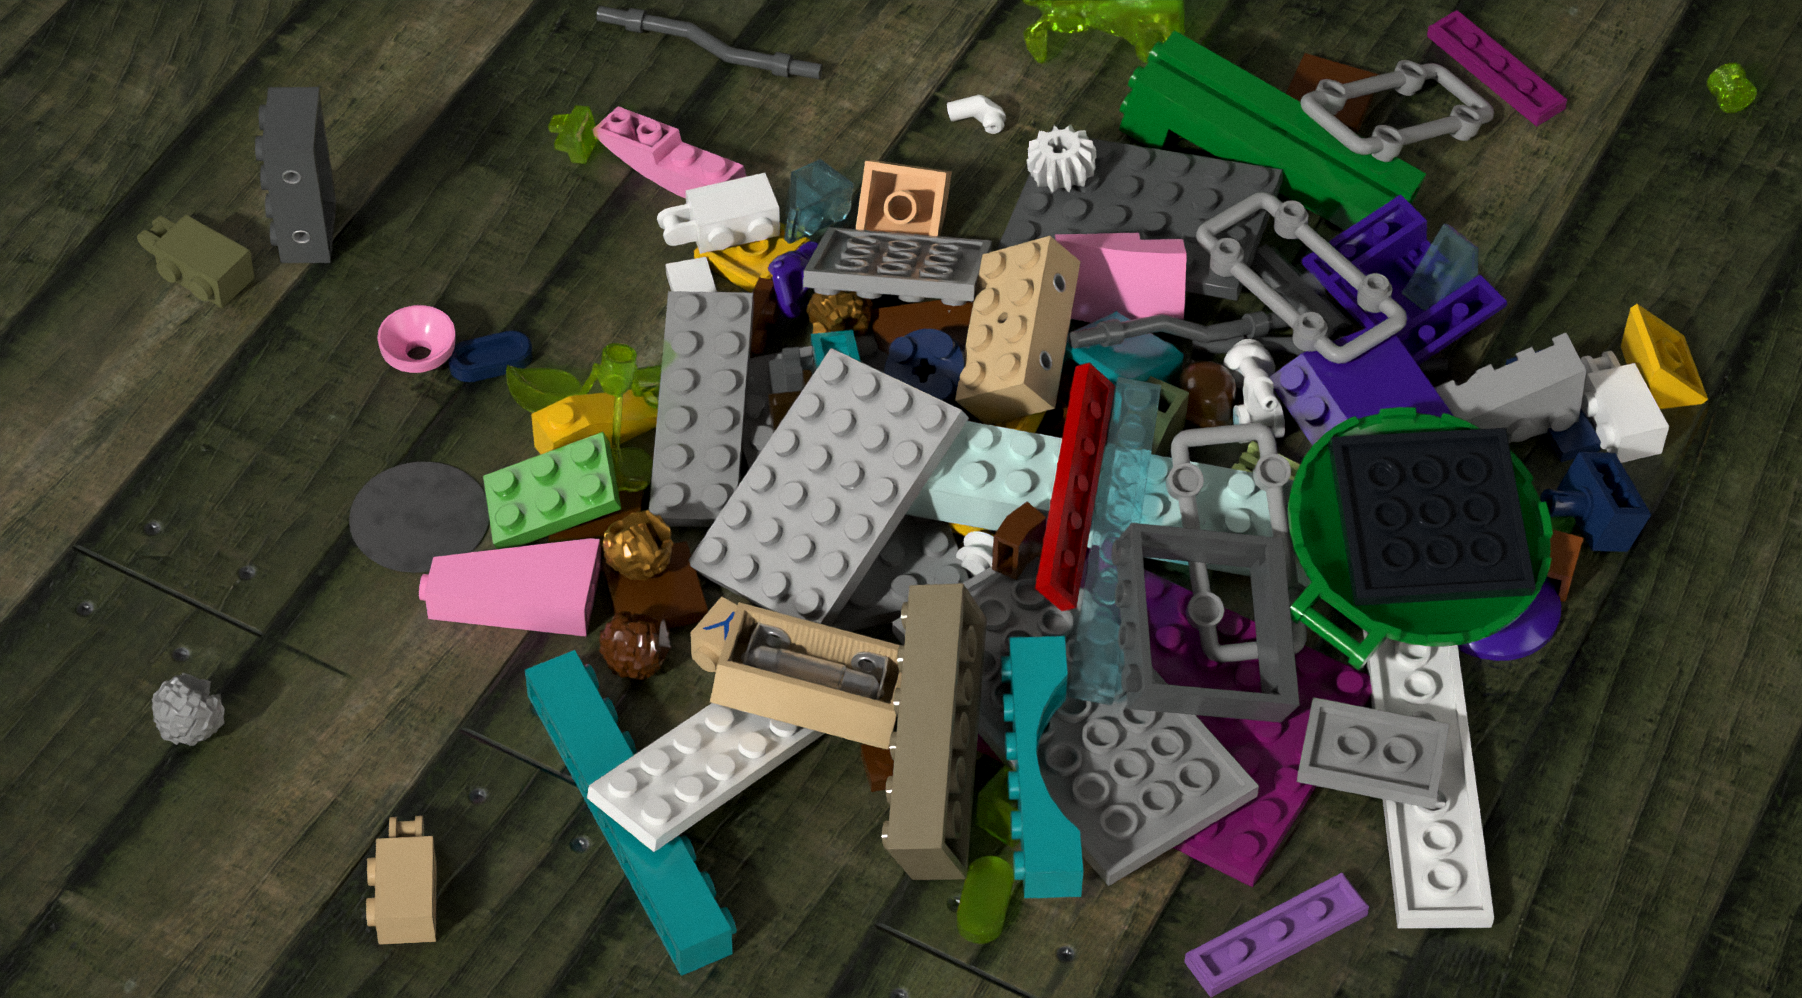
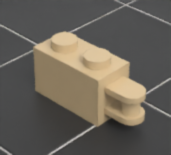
[366,815,437,944]

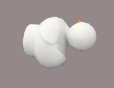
[1223,339,1275,397]

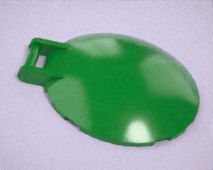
[1288,407,1553,670]

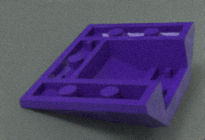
[1302,194,1507,365]

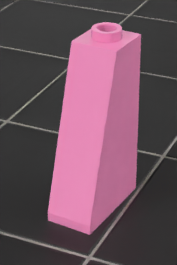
[419,538,601,637]

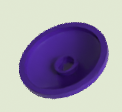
[1458,577,1561,661]

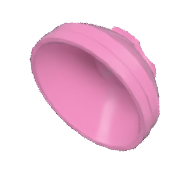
[378,305,456,373]

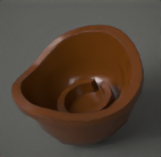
[1174,361,1241,428]

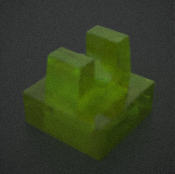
[548,105,597,164]

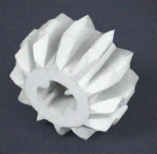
[1027,125,1097,193]

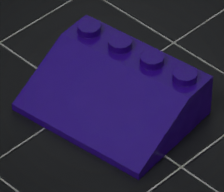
[1270,323,1454,446]

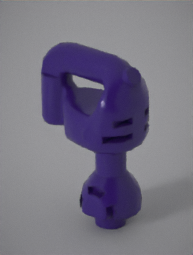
[768,241,819,319]

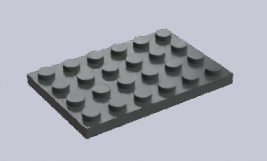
[998,131,1283,301]

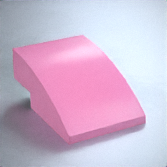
[1055,233,1187,323]

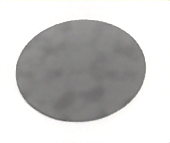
[349,462,489,573]

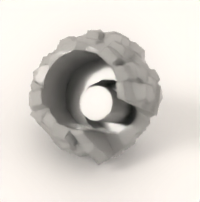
[152,673,225,746]

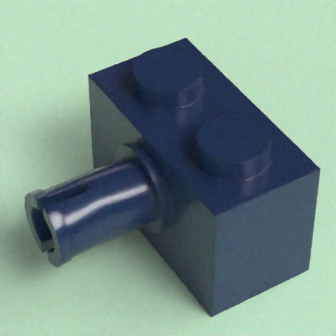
[1540,452,1651,552]

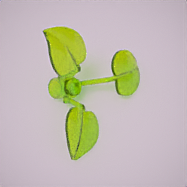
[506,343,662,492]

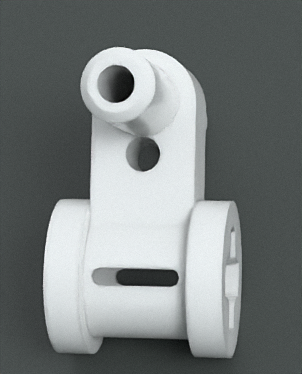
[1233,357,1285,444]

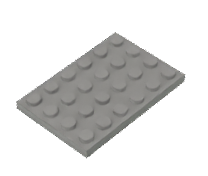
[689,348,969,627]

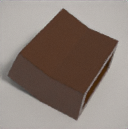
[992,501,1047,580]

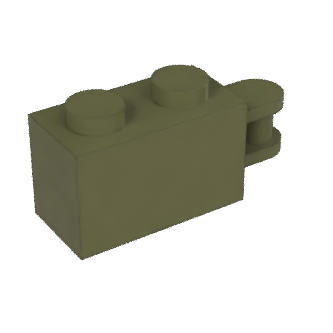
[137,215,255,309]

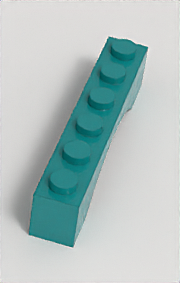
[1000,636,1083,898]

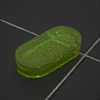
[956,856,1014,944]

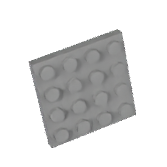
[803,227,992,306]

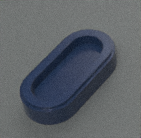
[448,331,533,382]

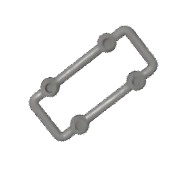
[1300,60,1494,162]
[1196,192,1407,364]
[1166,423,1307,663]

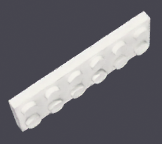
[587,703,825,852]

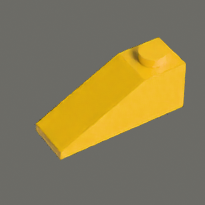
[531,388,658,455]

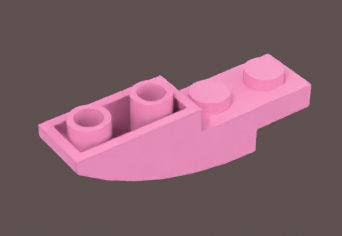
[592,106,746,199]

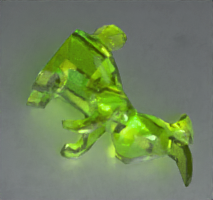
[1021,0,1185,64]

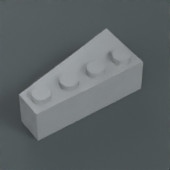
[1435,333,1586,443]

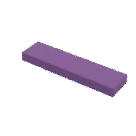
[1184,873,1369,998]

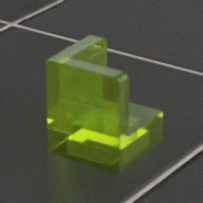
[976,765,1020,849]

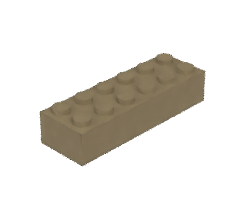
[882,583,987,880]

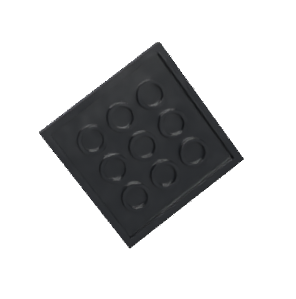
[1328,428,1536,606]

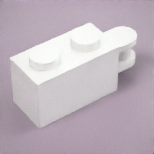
[657,173,780,254]
[1581,351,1669,463]

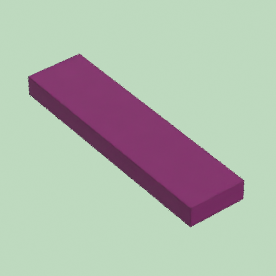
[1427,10,1567,127]

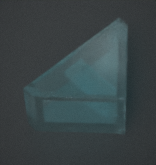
[1402,224,1479,311]

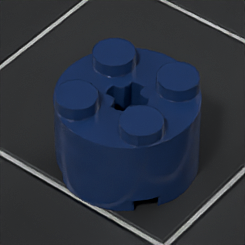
[884,329,966,412]

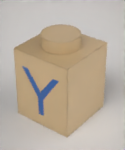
[691,597,737,672]

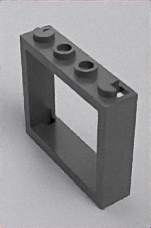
[1111,523,1300,722]

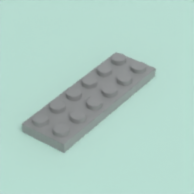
[649,291,754,527]

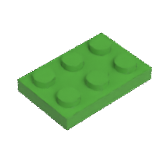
[483,432,621,549]

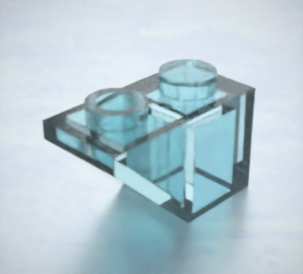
[784,159,854,244]

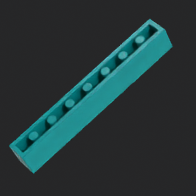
[525,650,737,976]

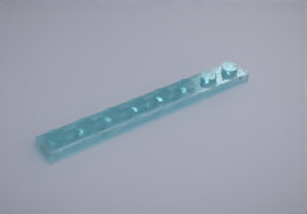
[1066,377,1161,705]

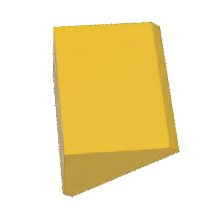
[1620,304,1708,409]

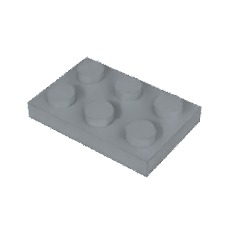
[1296,697,1450,809]

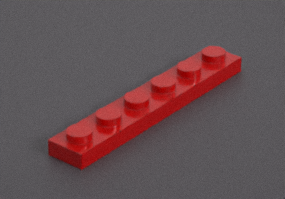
[1035,362,1115,611]

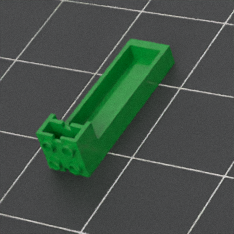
[1119,30,1426,230]

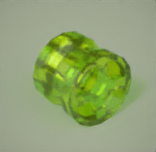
[1706,62,1757,113]

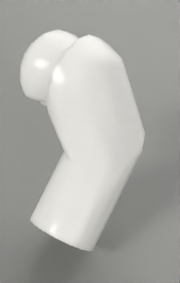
[947,95,1006,134]

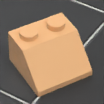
[856,160,952,236]

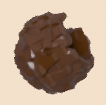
[599,611,672,679]

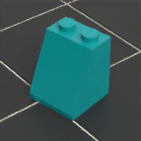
[1061,311,1184,439]

